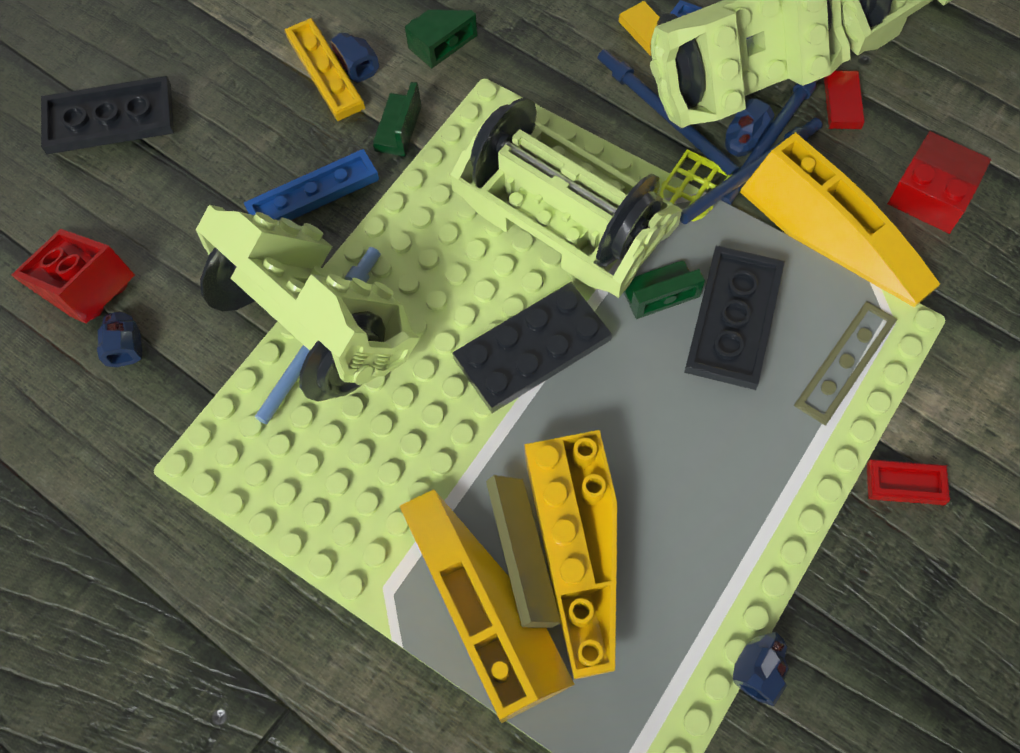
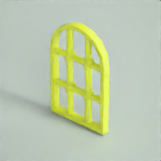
[659,149,732,221]

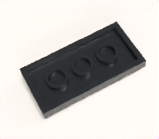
[41,76,174,154]
[684,245,785,390]
[452,282,612,413]

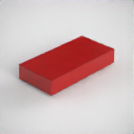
[824,71,864,129]
[867,459,950,505]

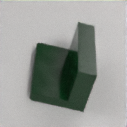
[373,81,422,157]
[623,260,705,319]

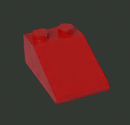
[887,131,991,234]
[11,229,135,324]

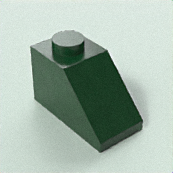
[405,10,478,69]

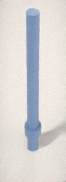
[255,247,381,424]

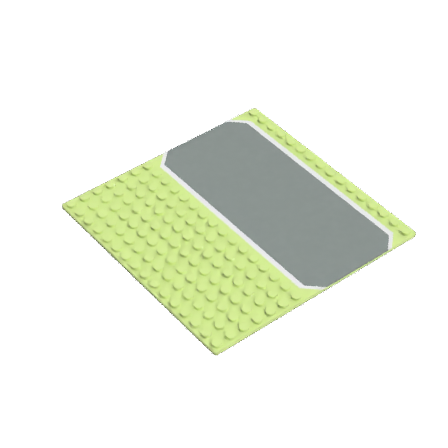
[154,79,945,753]

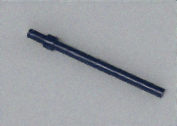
[597,49,739,176]
[721,80,818,205]
[680,118,822,224]

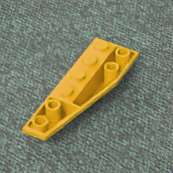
[740,132,940,307]
[524,430,617,680]
[400,489,575,723]

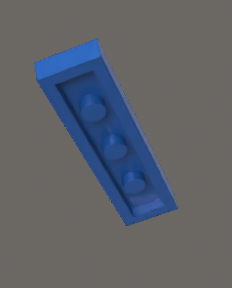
[244,149,379,221]

